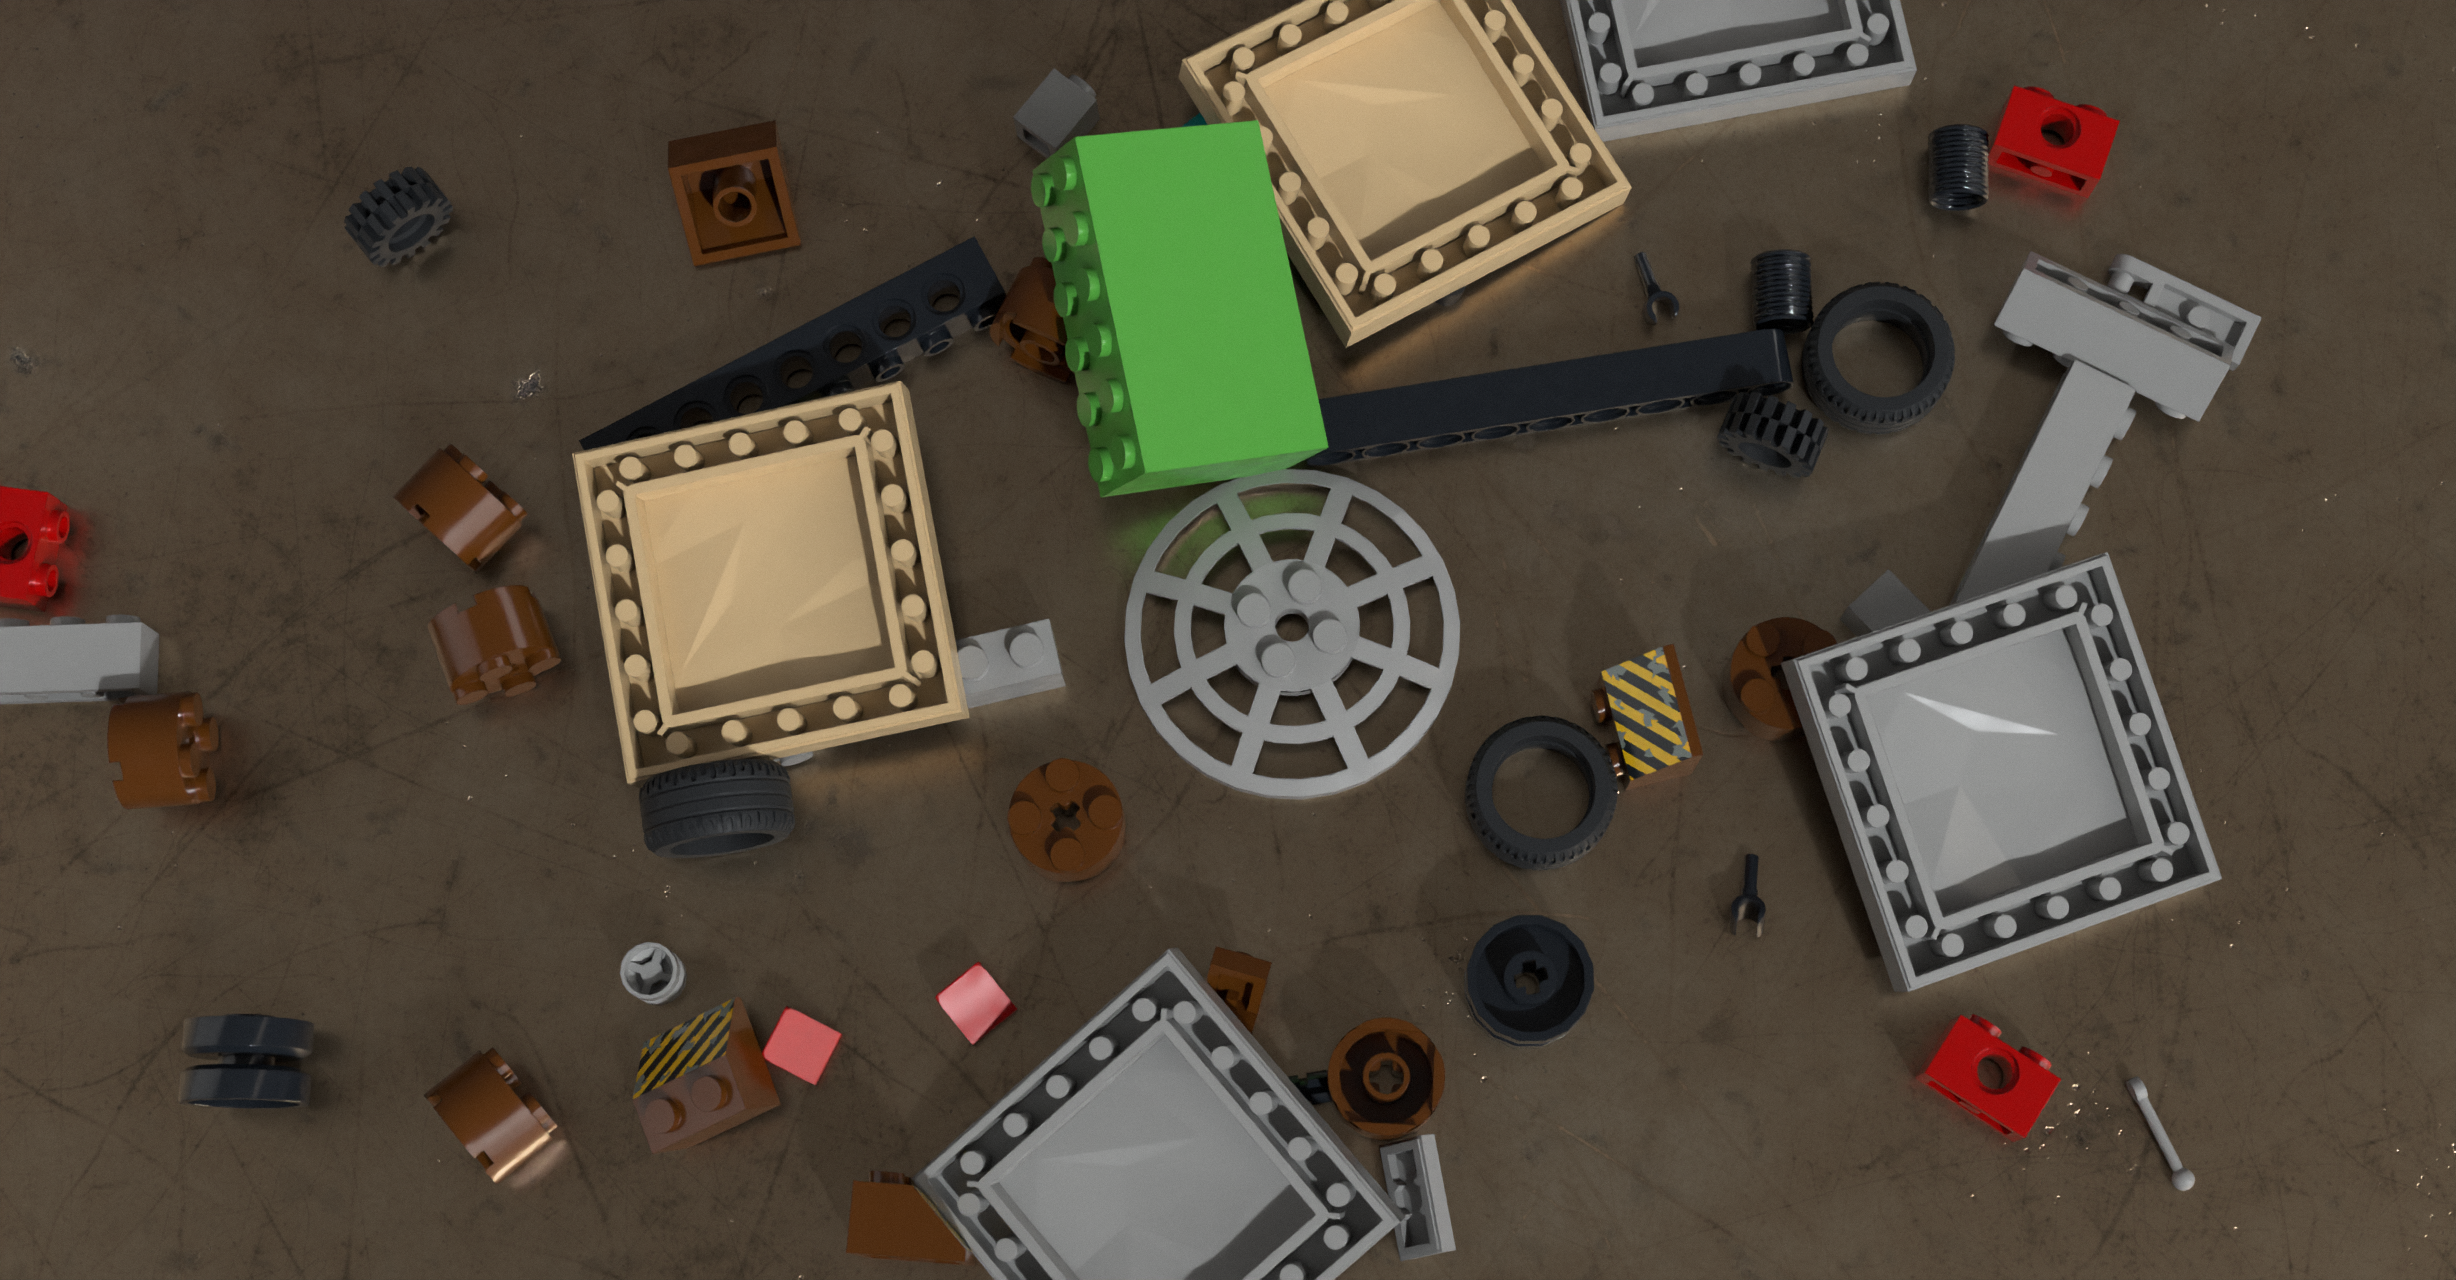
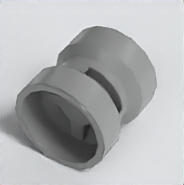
[620,942,687,1006]

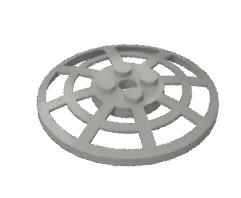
[1124,469,1460,800]

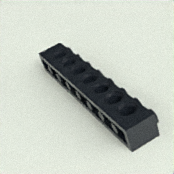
[579,236,1006,450]

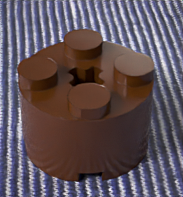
[989,257,1075,383]
[393,443,528,574]
[427,585,561,705]
[1722,617,1837,742]
[107,691,219,810]
[1007,758,1126,882]
[1327,1017,1445,1140]
[424,1047,558,1185]

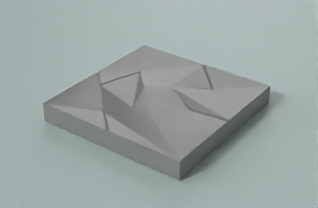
[1560,0,1917,142]
[1781,552,2222,992]
[911,948,1406,1280]

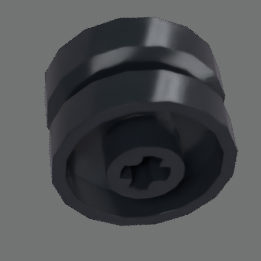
[1464,915,1594,1049]
[178,1014,314,1109]

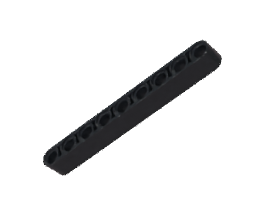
[1306,329,1794,466]

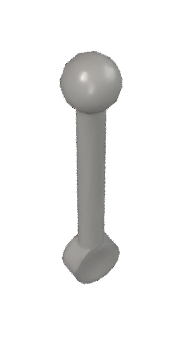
[2126,1076,2195,1191]

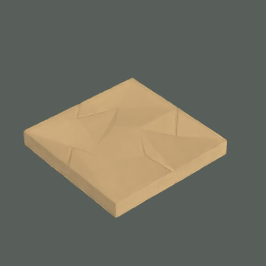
[1179,0,1632,348]
[572,381,970,788]

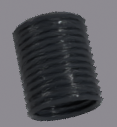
[1928,124,1989,211]
[1750,249,1814,335]

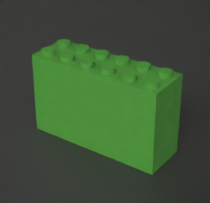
[1031,120,1329,497]

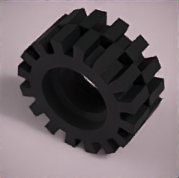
[344,166,453,267]
[1717,392,1829,478]

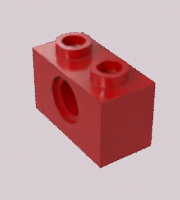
[1988,85,2120,198]
[0,486,70,612]
[1915,1014,2061,1142]

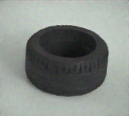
[1802,282,1955,435]
[1465,715,1618,870]
[639,759,795,858]

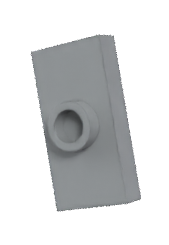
[1379,1134,1456,1261]

